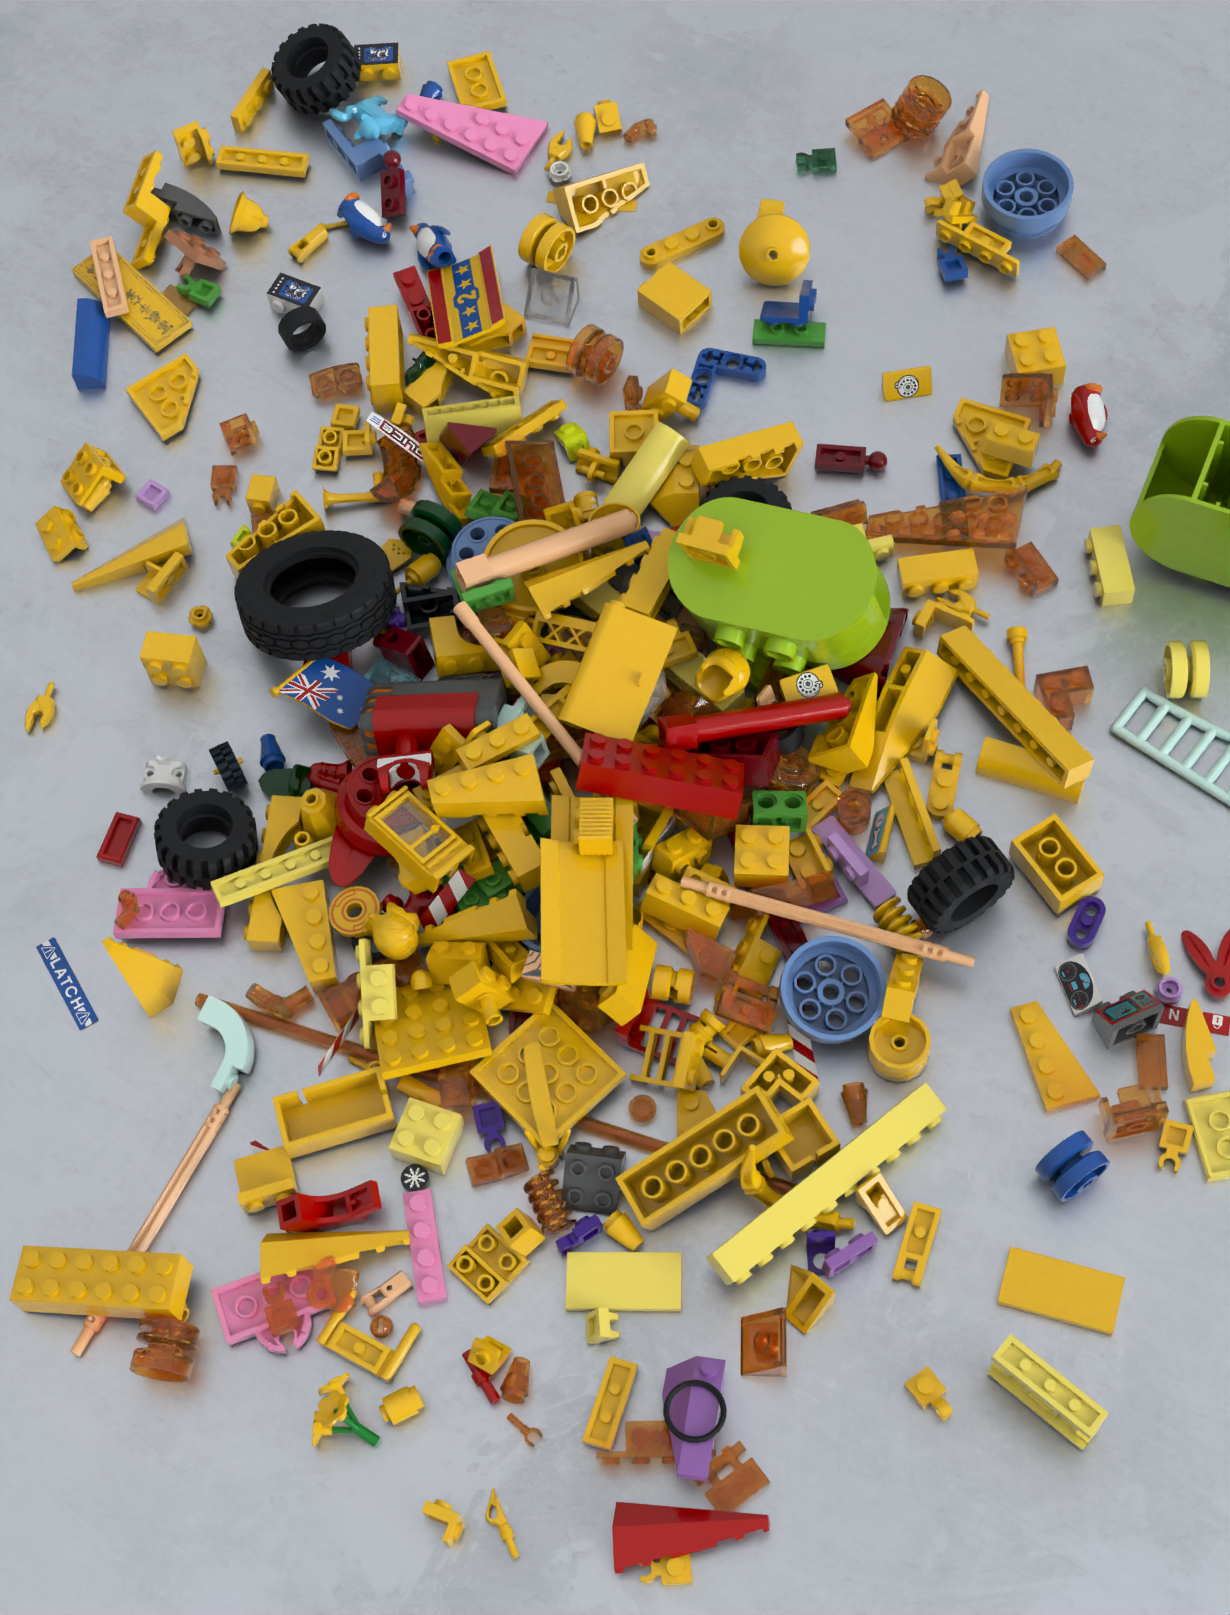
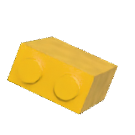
[637,261,712,335]

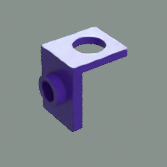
[806,1229,837,1276]

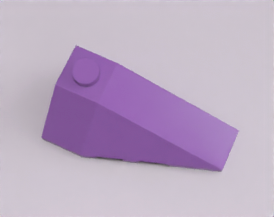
[662,1356,726,1482]

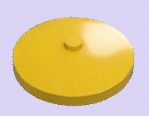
[484,519,584,616]

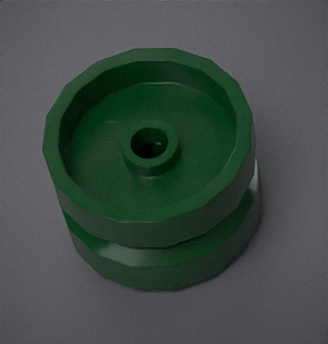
[398,500,463,562]

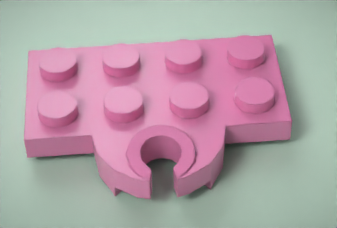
[113,869,225,939]
[211,1267,338,1354]

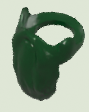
[258,764,311,797]

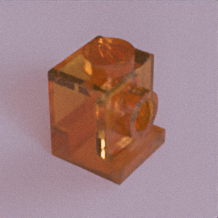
[219,413,260,455]

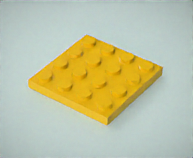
[374,984,493,1080]
[469,1002,627,1151]

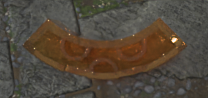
[370,425,422,504]

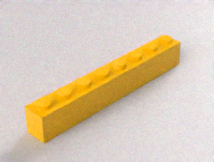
[936,625,1094,789]

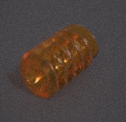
[523,1169,576,1235]

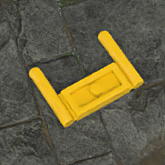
[316,1288,421,1383]

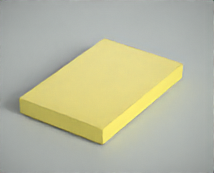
[1183,1091,1230,1183]

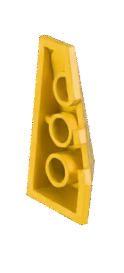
[552,162,649,233]

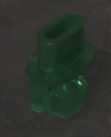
[404,351,435,385]

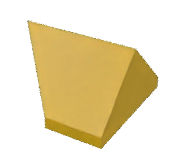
[783,1264,835,1334]

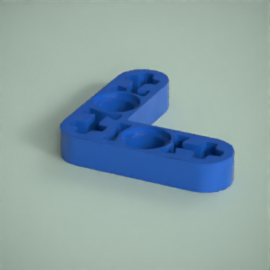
[686,348,766,411]

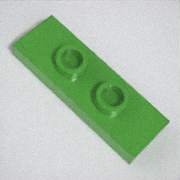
[752,319,826,347]

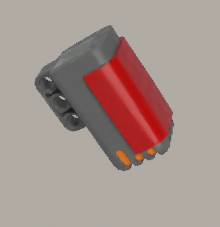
[358,673,513,763]

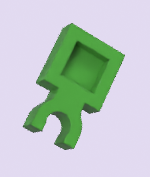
[176,275,222,308]

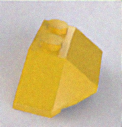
[650,445,700,527]

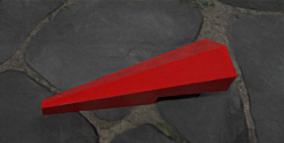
[612,1502,770,1574]

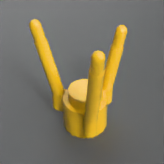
[524,1128,571,1175]

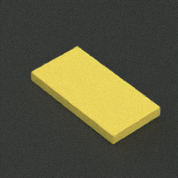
[565,1252,682,1312]

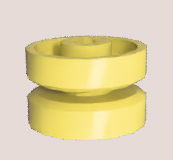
[1163,640,1210,698]

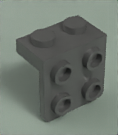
[561,1142,626,1214]

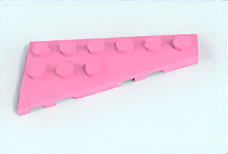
[396,93,549,176]

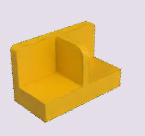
[136,551,189,605]

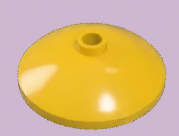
[739,214,810,286]

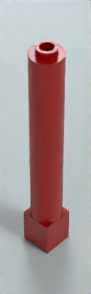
[658,692,851,750]

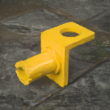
[702,1042,765,1085]

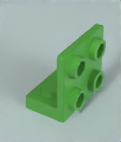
[450,569,515,613]

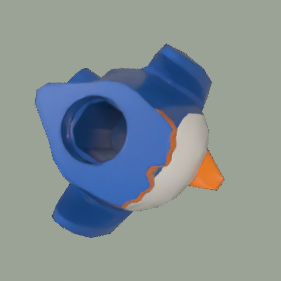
[337,192,392,244]
[409,223,457,271]

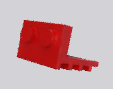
[614,988,700,1065]

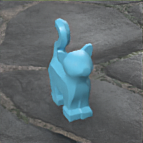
[330,95,408,140]

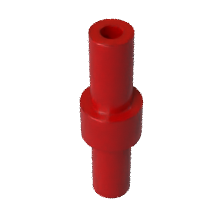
[462,1349,501,1405]

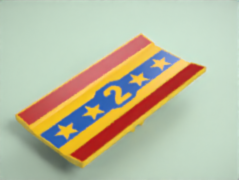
[426,245,506,349]

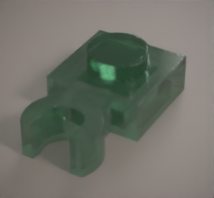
[796,148,837,174]

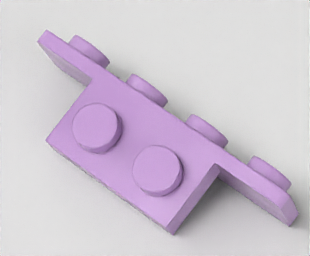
[812,815,896,908]

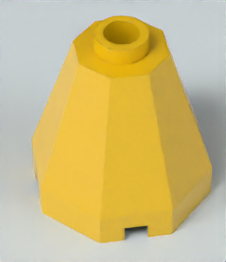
[300,788,337,842]

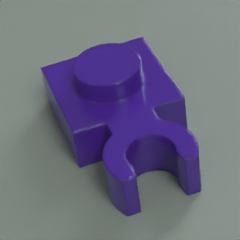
[472,1101,506,1153]
[555,1214,604,1256]

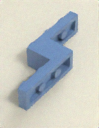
[322,119,415,197]

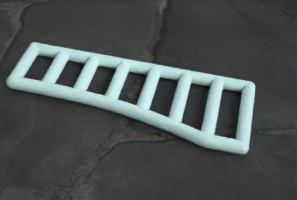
[1110,686,1230,806]

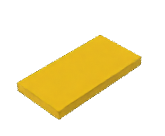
[997,1246,1125,1336]

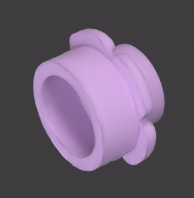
[1155,977,1183,1003]

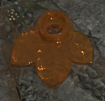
[306,1255,359,1313]

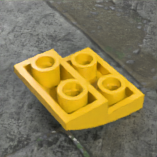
[447,1223,530,1304]

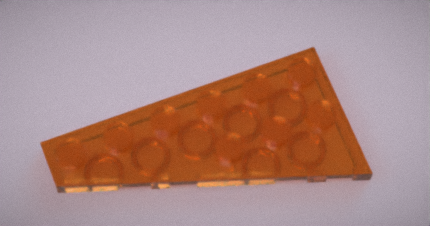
[865,485,1027,549]

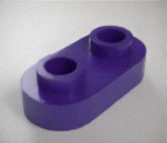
[1067,896,1106,948]

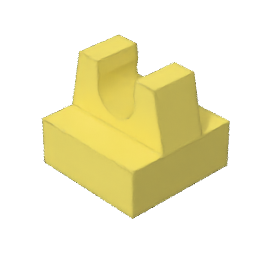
[585,1308,620,1344]

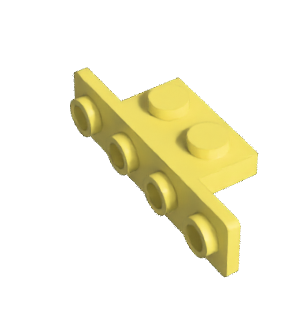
[355,938,398,1049]

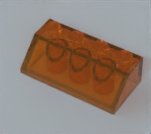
[505,440,565,521]

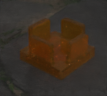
[1098,1083,1169,1142]

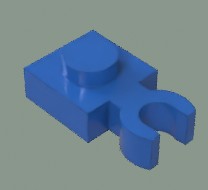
[937,245,968,282]

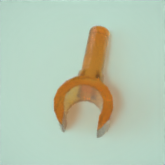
[507,1413,542,1447]

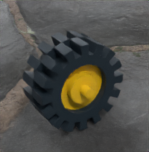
[209,741,248,792]

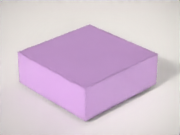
[135,479,171,512]

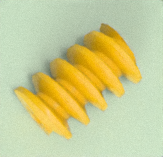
[873,897,923,956]

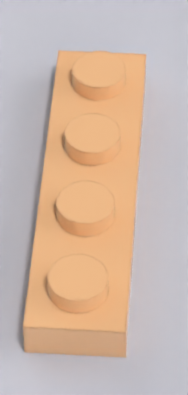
[89,236,129,318]

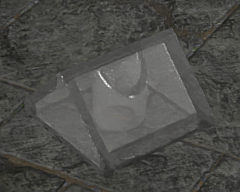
[524,268,580,325]

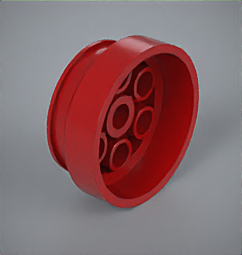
[335,756,437,856]

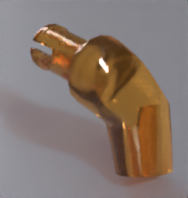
[245,983,314,1020]

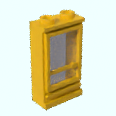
[364,785,475,893]

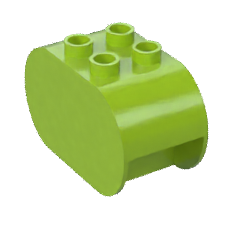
[1129,416,1230,588]
[668,497,891,675]

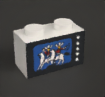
[267,272,325,313]

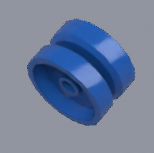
[1035,1130,1111,1202]

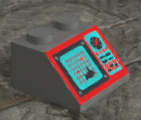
[1092,990,1165,1050]

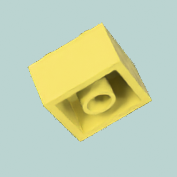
[388,1097,465,1176]

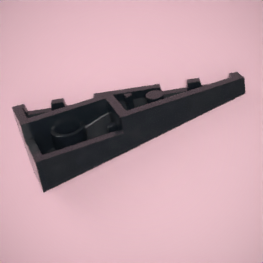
[400,582,505,636]

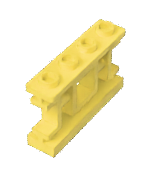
[988,1334,1109,1450]

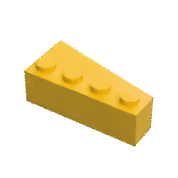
[690,421,804,487]
[225,489,325,578]
[427,754,549,818]
[475,814,540,893]

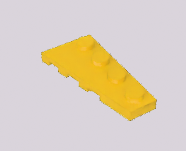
[1009,1001,1100,1113]

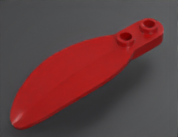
[329,801,376,887]

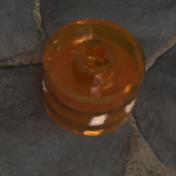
[566,324,624,387]

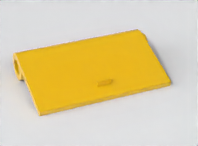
[558,600,678,741]

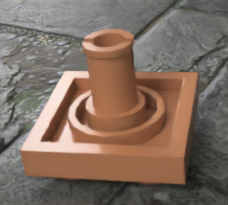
[164,229,227,276]

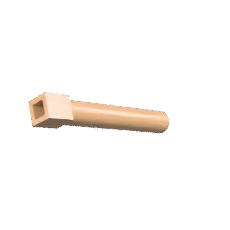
[455,509,638,593]

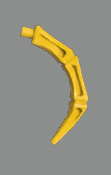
[935,445,1062,499]
[740,1144,855,1234]

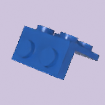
[760,280,817,326]

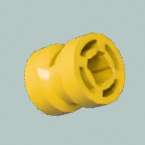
[688,1008,726,1047]

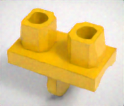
[934,197,978,230]
[575,446,621,484]

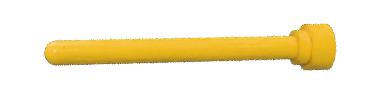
[1006,626,1028,685]

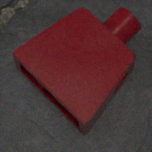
[373,626,435,681]

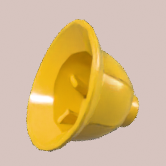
[229,191,269,234]

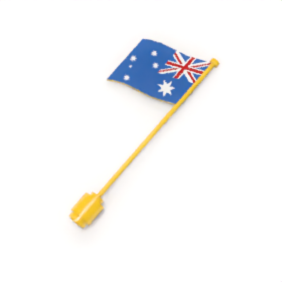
[269,553,442,730]

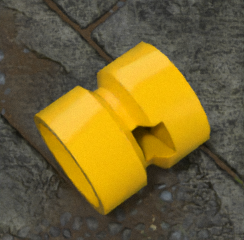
[651,964,696,1005]

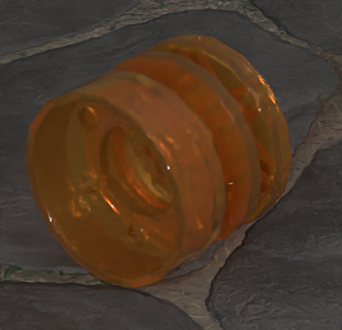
[891,75,952,140]
[129,1317,200,1382]

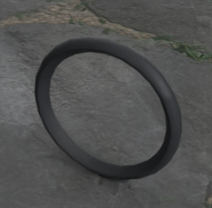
[663,1380,727,1443]

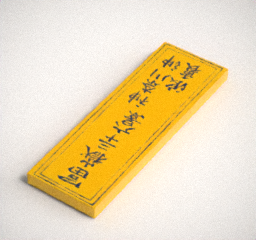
[71,251,193,353]

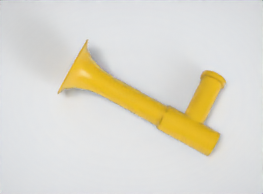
[323,472,392,512]

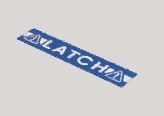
[36,937,98,1030]

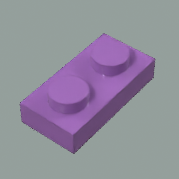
[821,1231,878,1279]

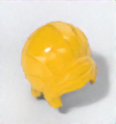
[695,647,750,703]
[363,902,420,960]

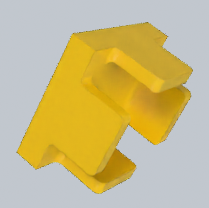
[609,409,659,468]
[676,516,744,570]

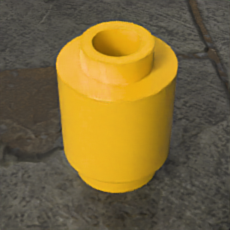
[942,808,983,842]
[379,1385,424,1425]

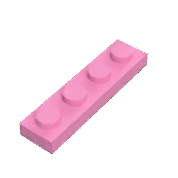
[402,1188,448,1306]

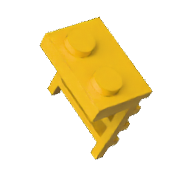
[629,1025,706,1093]

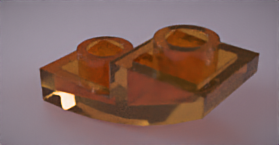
[309,362,363,399]
[465,1143,529,1188]

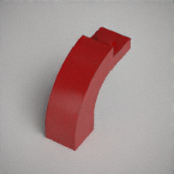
[276,1180,382,1232]

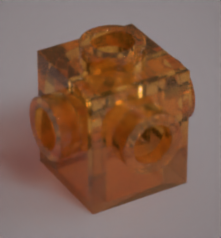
[477,606,513,639]

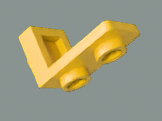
[912,599,975,640]

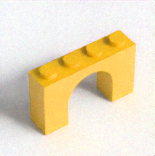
[429,615,533,677]

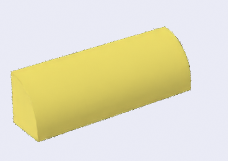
[422,395,522,443]
[602,421,690,516]

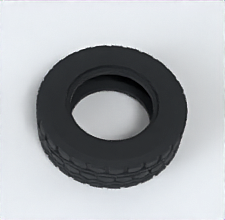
[234,530,397,661]

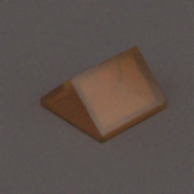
[741,1307,787,1377]

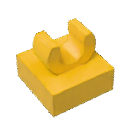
[390,402,415,433]

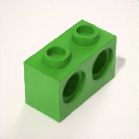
[750,790,808,833]

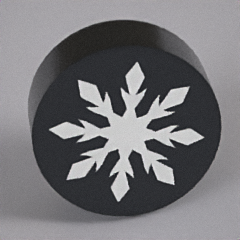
[401,1164,430,1192]

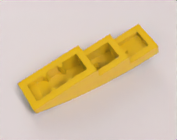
[419,442,475,526]

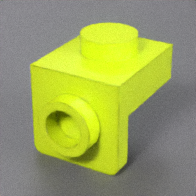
[553,422,590,462]

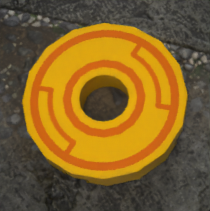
[329,886,382,938]

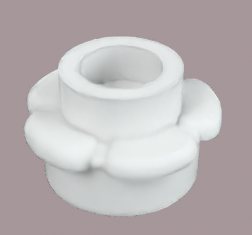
[548,161,571,183]

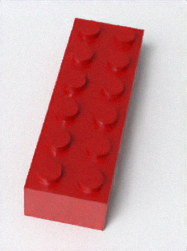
[576,732,745,820]

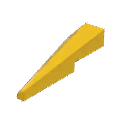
[407,333,530,400]
[71,517,192,592]
[523,540,651,620]
[417,889,538,947]
[101,937,183,1018]
[260,1230,411,1284]

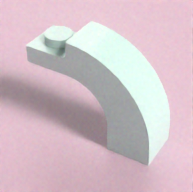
[497,690,550,769]
[197,995,255,1094]

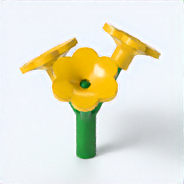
[312,1372,380,1447]

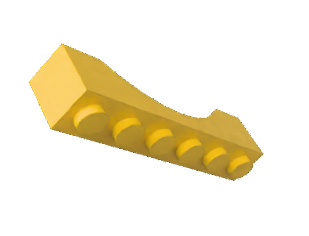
[403,303,527,418]
[244,795,304,953]

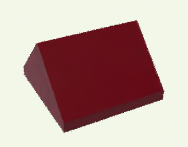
[439,422,497,466]

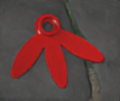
[1181,929,1230,998]

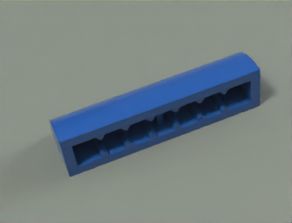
[72,298,111,389]

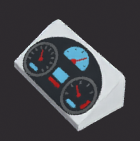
[1054,953,1103,1016]

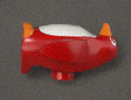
[1069,383,1108,448]

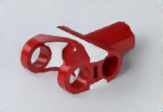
[377,734,435,795]

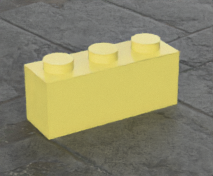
[1084,525,1135,607]

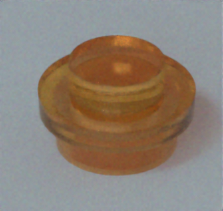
[628,1095,656,1122]

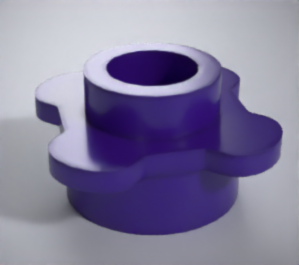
[389,606,406,629]

